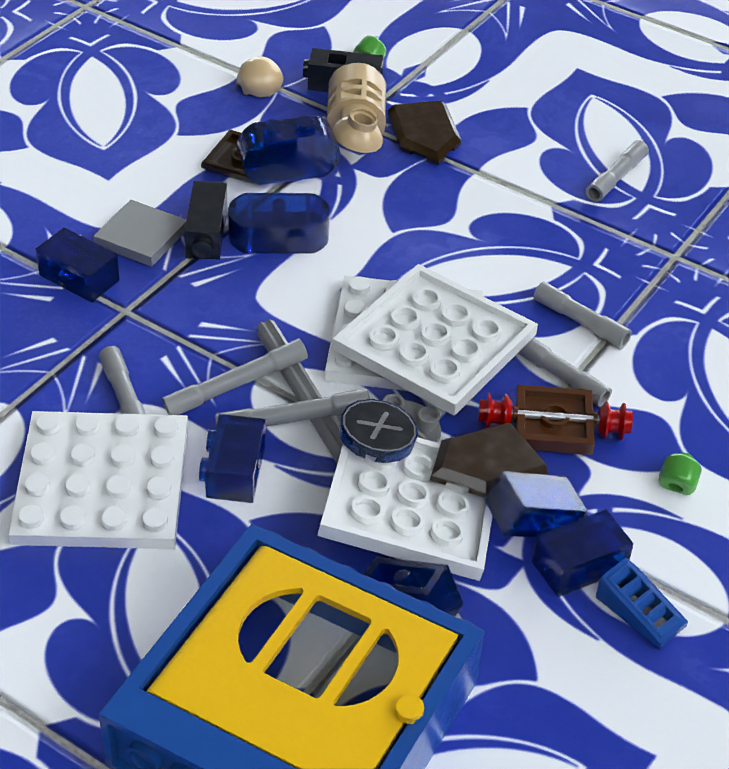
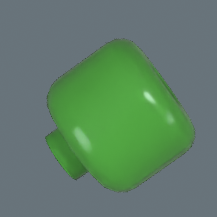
[353,35,386,59]
[658,452,702,495]

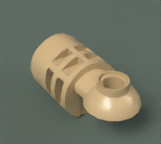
[326,63,386,153]

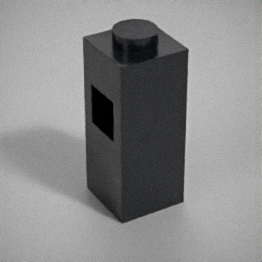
[303,48,384,92]
[185,181,228,260]

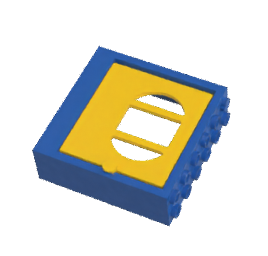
[99,523,485,769]

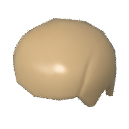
[236,56,283,97]

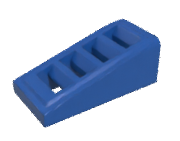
[596,558,688,649]

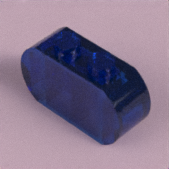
[237,116,340,185]
[228,193,330,253]

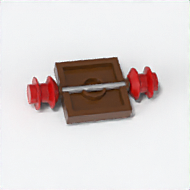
[478,384,633,455]

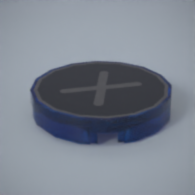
[339,399,418,463]

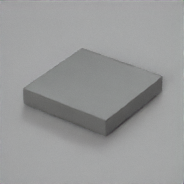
[93,200,187,267]

